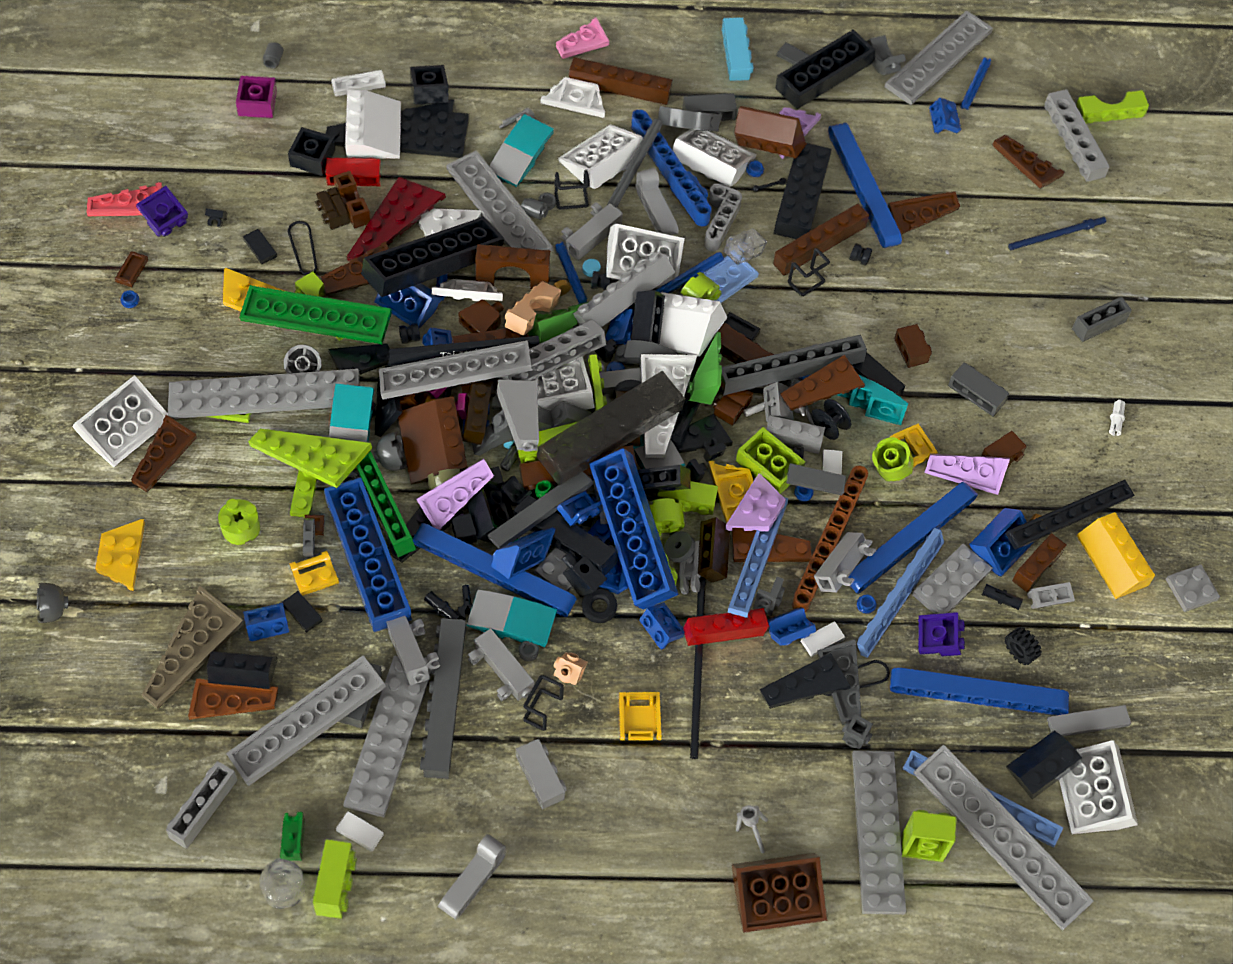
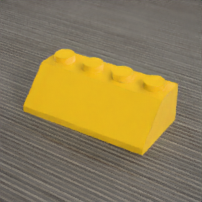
[1076,512,1155,599]

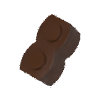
[713,390,753,426]

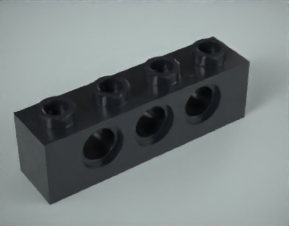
[638,465,690,494]

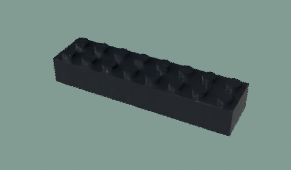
[361,216,505,297]

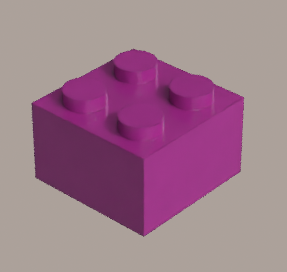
[236,75,277,118]

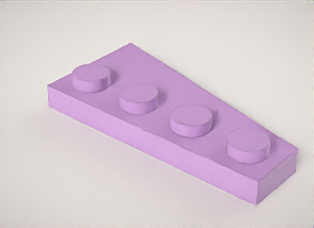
[925,454,1010,495]
[416,458,494,530]

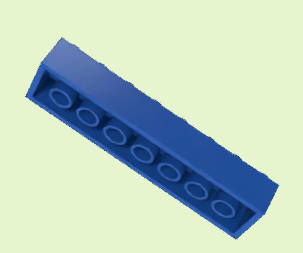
[589,448,679,610]
[324,478,412,632]

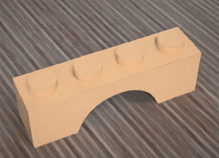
[505,281,561,336]

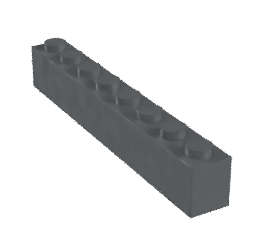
[720,334,867,395]
[420,618,466,779]

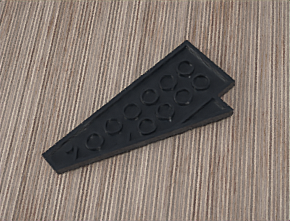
[326,99,469,158]

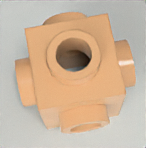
[554,652,588,685]

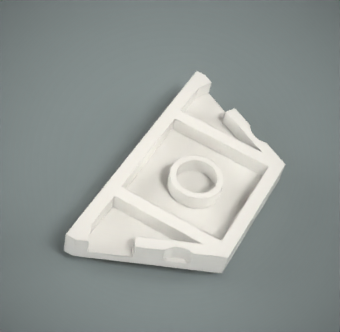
[541,77,605,118]
[418,208,482,236]
[432,279,503,301]

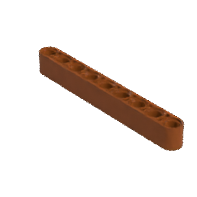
[792,465,868,612]

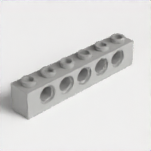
[1045,89,1110,182]
[499,320,606,381]

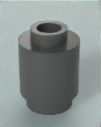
[263,42,284,69]
[521,198,549,220]

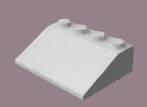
[345,90,401,158]
[558,124,647,189]
[672,129,757,187]
[606,224,684,291]
[660,292,727,357]
[531,357,595,411]
[72,375,168,467]
[1059,740,1138,834]

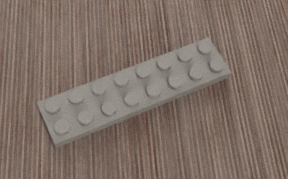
[885,11,993,105]
[447,150,553,252]
[379,340,532,399]
[226,655,387,786]
[343,656,432,817]
[852,751,906,914]

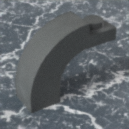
[867,35,906,75]
[658,106,721,132]
[614,340,680,365]

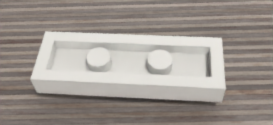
[331,70,386,97]

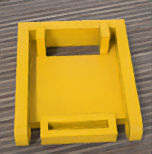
[619,692,661,741]

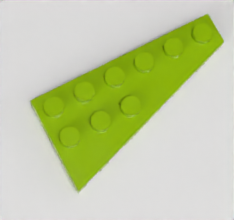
[248,428,373,488]

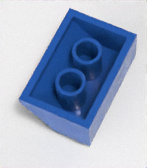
[374,283,442,329]
[969,508,1035,577]
[491,527,556,579]

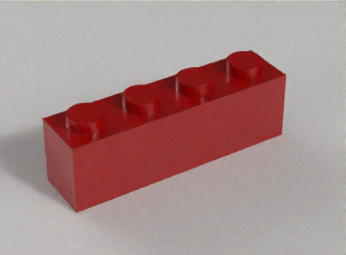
[683,608,769,646]

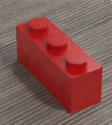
[326,157,381,187]

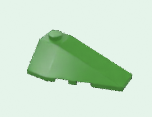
[528,301,590,343]
[687,332,722,405]

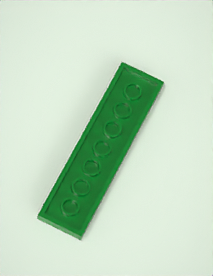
[239,285,392,345]

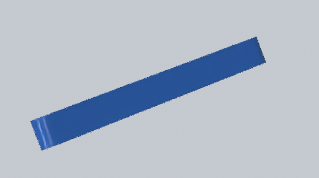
[631,109,712,227]
[828,122,902,248]
[848,481,978,594]
[412,523,577,617]
[890,668,1069,715]

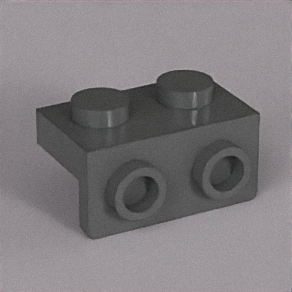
[753,577,785,616]

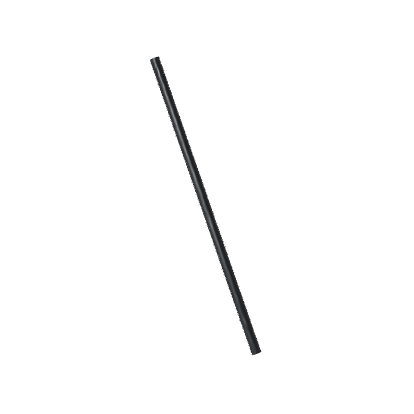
[690,521,706,759]

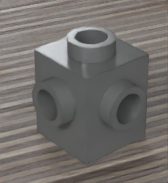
[842,714,873,749]

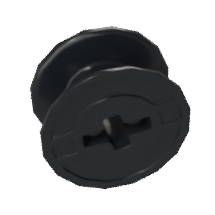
[811,399,852,440]

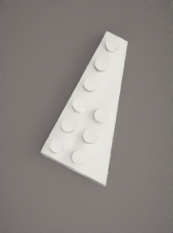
[641,354,697,458]

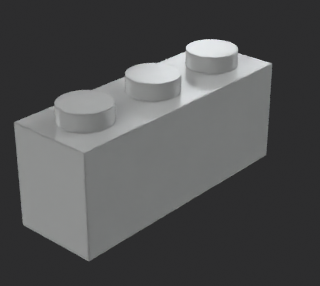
[766,415,825,454]
[516,739,567,809]

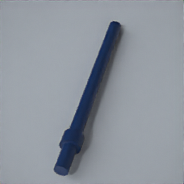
[1008,217,1106,250]

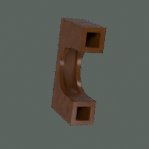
[475,244,550,289]

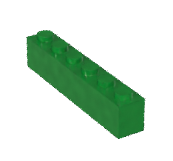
[356,451,416,557]

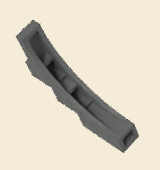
[472,401,598,456]

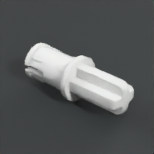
[1109,400,1126,436]

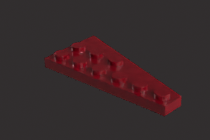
[347,177,446,261]

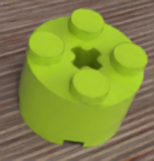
[681,272,722,301]
[872,437,914,482]
[650,498,685,536]
[218,499,261,545]

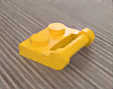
[889,423,938,468]
[289,551,339,596]

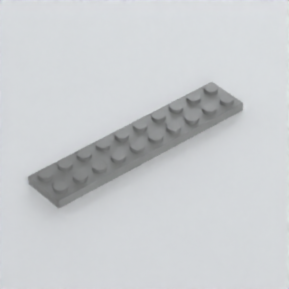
[168,369,360,419]
[913,745,1093,931]

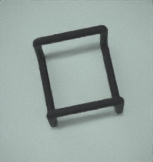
[554,170,590,210]
[788,248,830,296]
[523,675,564,731]

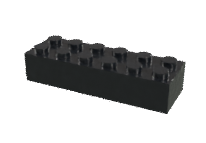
[775,29,875,109]
[773,143,832,239]

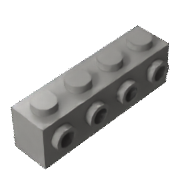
[166,761,237,849]

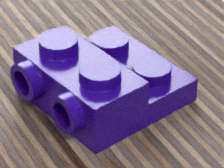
[136,186,188,237]
[919,612,965,656]

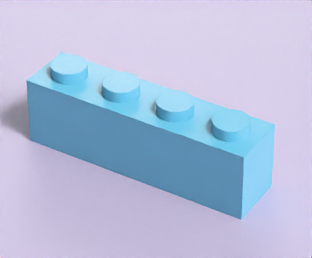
[722,18,753,81]

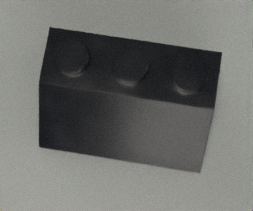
[466,481,514,542]
[207,651,278,689]
[1006,730,1082,799]

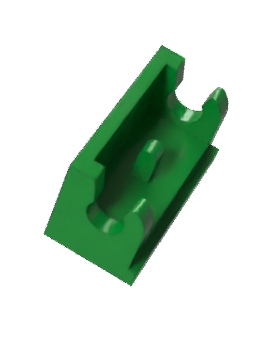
[280,812,305,861]

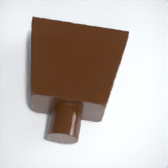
[458,300,504,333]

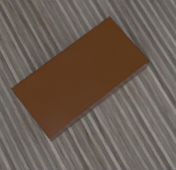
[114,251,148,288]

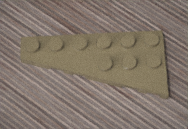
[142,585,244,709]

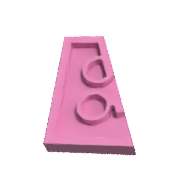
[556,17,609,59]

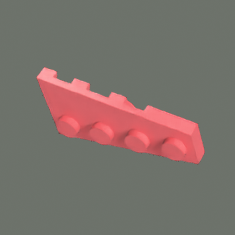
[87,182,163,216]

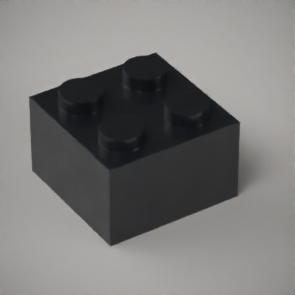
[410,65,449,105]
[288,127,336,176]

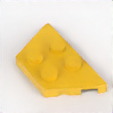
[223,268,285,311]
[708,461,754,524]
[95,519,145,591]

